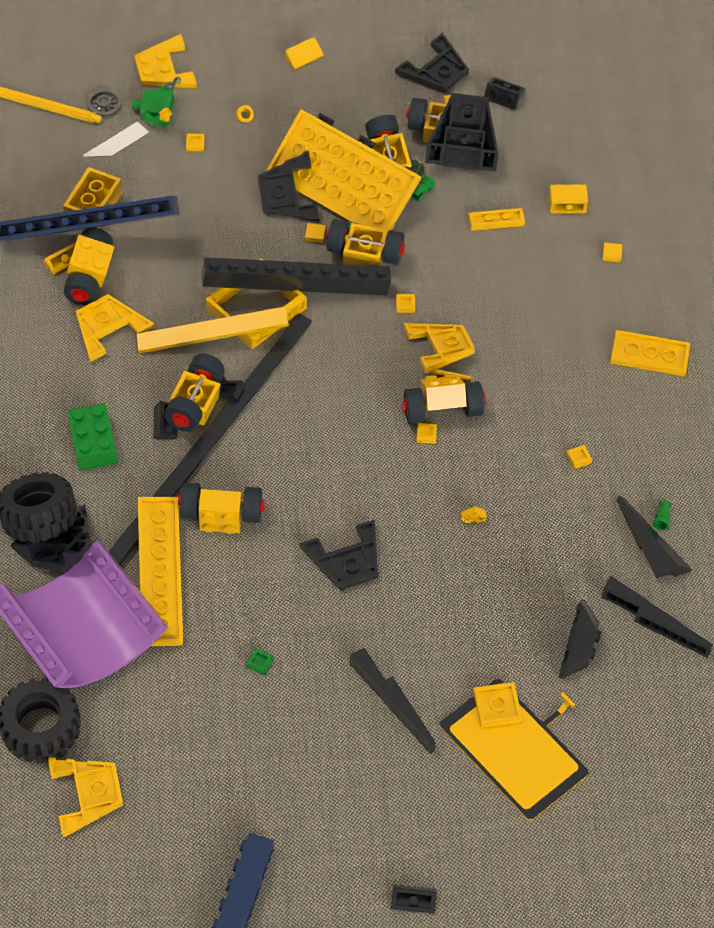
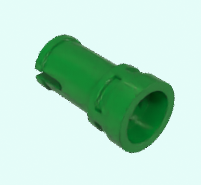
[411,175,436,202]
[653,500,671,530]

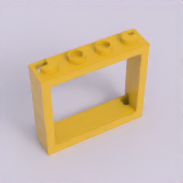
[206,258,307,350]

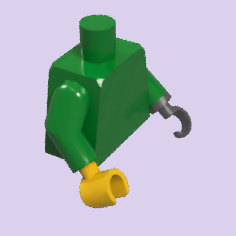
[131,76,181,127]

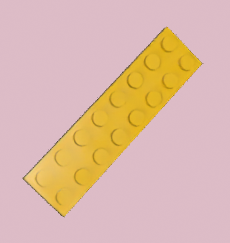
[138,497,183,646]

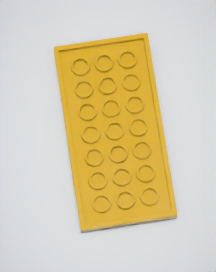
[266,109,422,232]

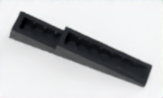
[601,576,713,658]
[349,648,436,754]

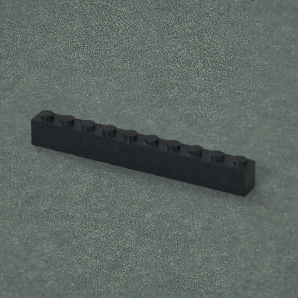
[201,257,391,295]

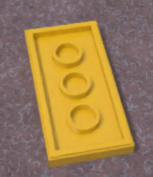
[610,330,690,377]

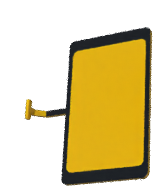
[440,679,589,821]

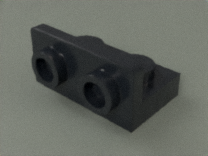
[484,77,526,110]

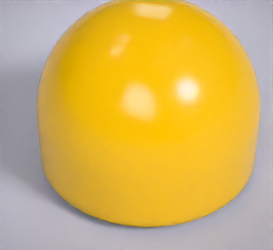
[235,105,254,123]

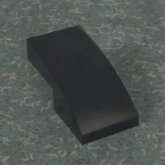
[219,376,245,400]

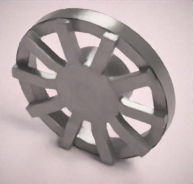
[88,89,121,118]

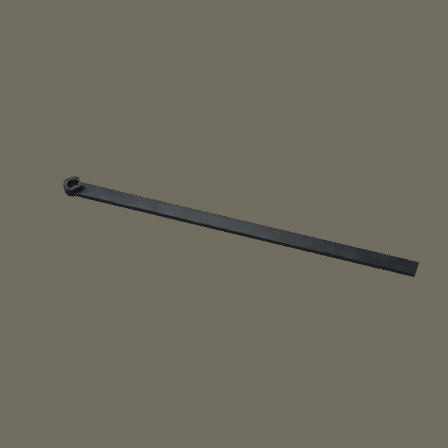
[109,314,312,565]

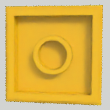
[473,682,523,728]

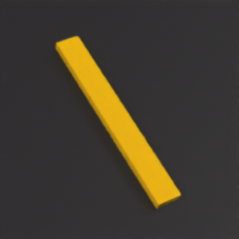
[137,306,289,353]

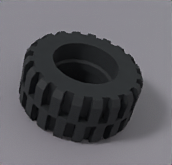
[0,472,77,543]
[0,678,81,763]

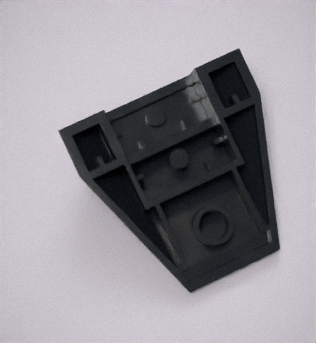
[425,93,499,172]

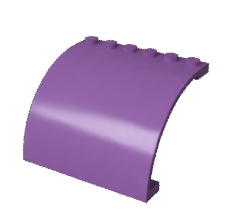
[0,541,169,688]

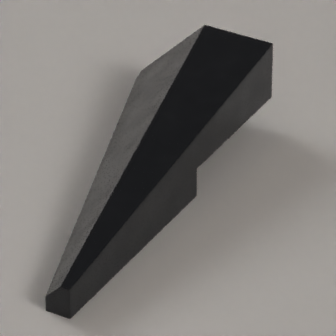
[617,496,692,578]

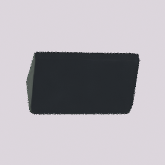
[153,400,177,440]
[391,885,437,914]

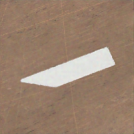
[83,122,149,157]

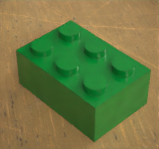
[67,403,117,471]

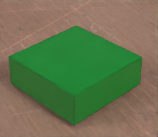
[246,648,274,676]

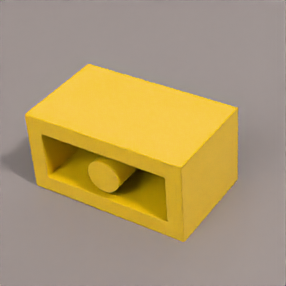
[548,184,588,213]

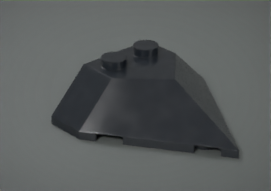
[11,504,91,572]
[558,599,602,679]

